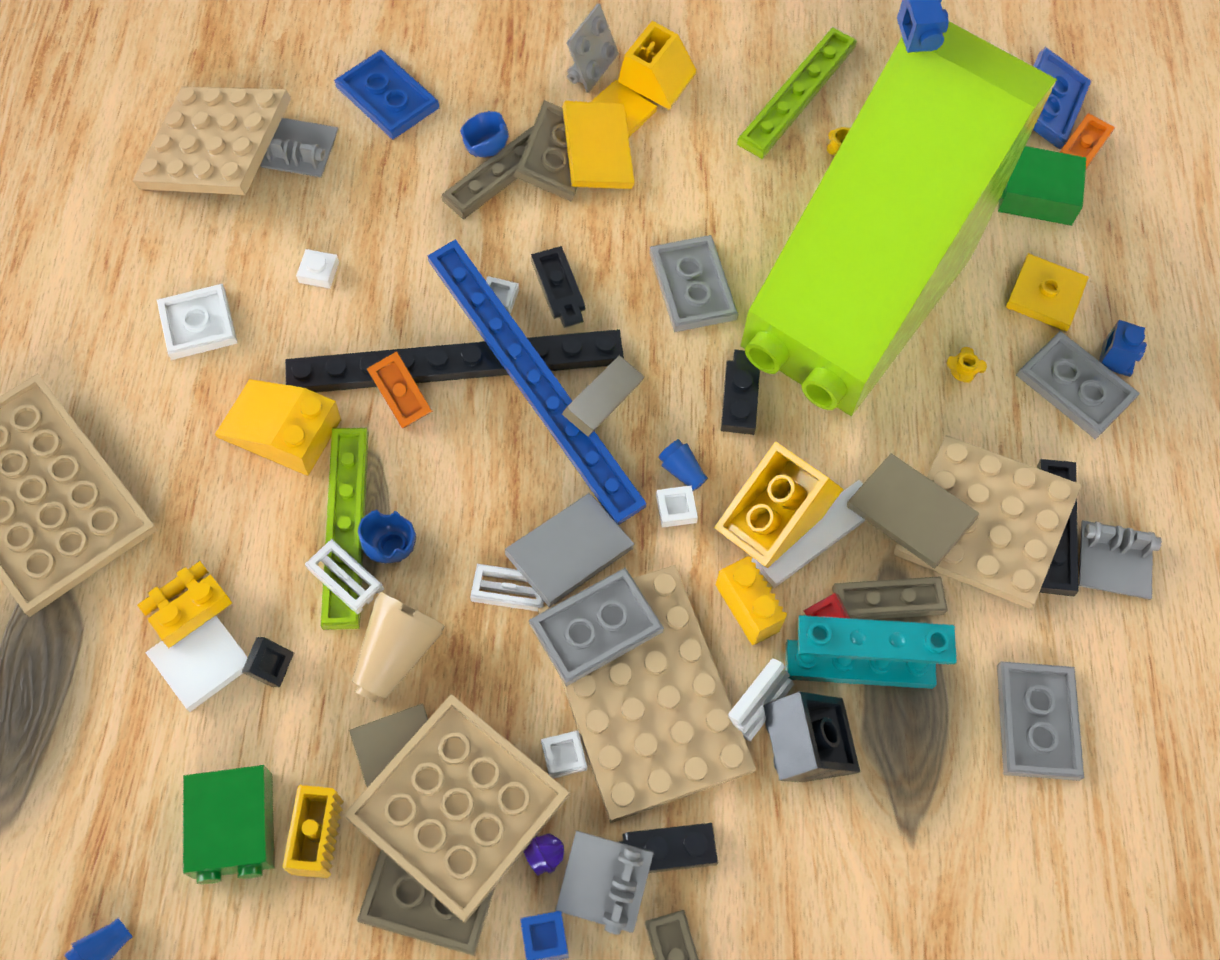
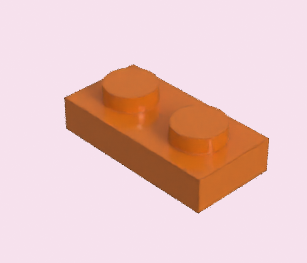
[1060,113,1115,169]
[367,351,433,429]

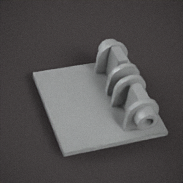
[566,3,619,92]
[261,118,338,177]
[1079,520,1162,600]
[555,830,654,934]

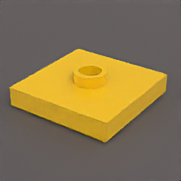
[1005,253,1089,332]

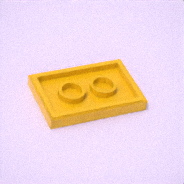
[562,100,635,189]

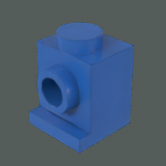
[897,0,949,53]
[1099,320,1147,377]

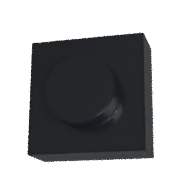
[242,637,294,687]

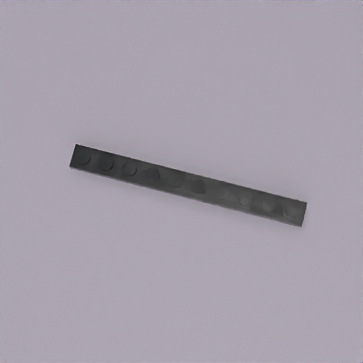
[285,329,624,393]

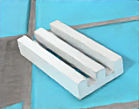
[305,539,384,615]
[470,564,544,611]
[728,658,794,741]

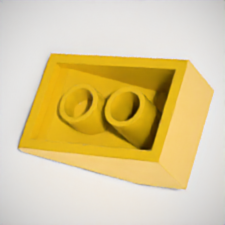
[215,379,341,476]
[714,441,843,568]

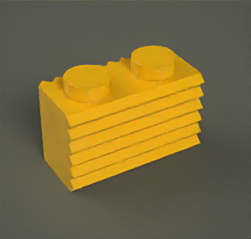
[715,556,787,646]
[282,785,344,878]

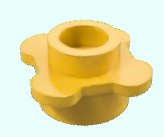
[827,127,850,155]
[946,347,987,383]

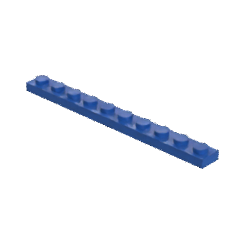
[427,239,647,525]

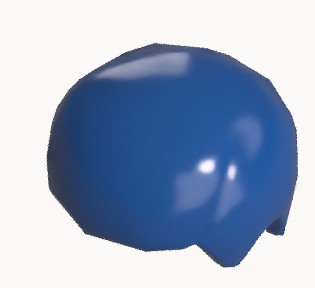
[460,111,509,158]
[357,510,416,564]

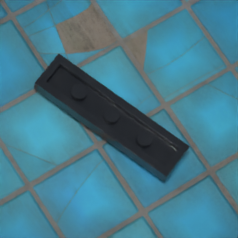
[1037,459,1078,597]

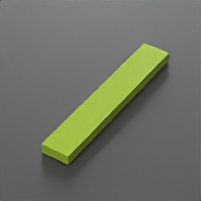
[737,27,857,159]
[321,428,368,630]

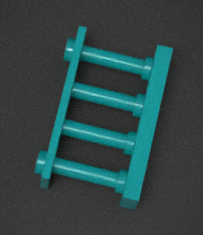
[785,615,957,689]

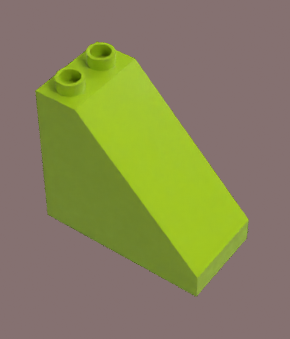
[741,21,1057,417]

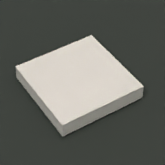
[157,284,238,360]
[145,615,248,712]

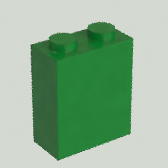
[998,146,1087,226]
[183,765,275,884]

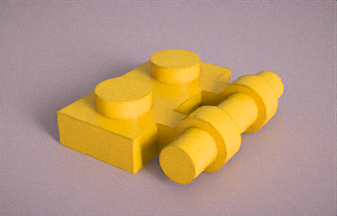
[137,561,232,648]

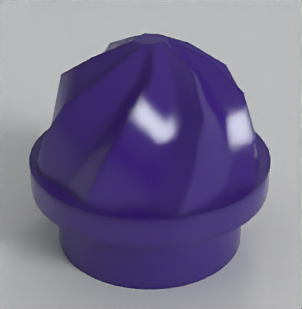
[524,833,564,876]

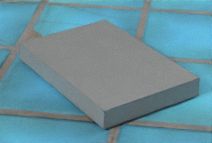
[649,235,738,332]
[1016,331,1140,440]
[505,493,634,607]
[529,568,664,687]
[997,661,1084,781]

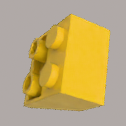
[618,20,697,110]

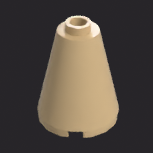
[352,592,445,702]

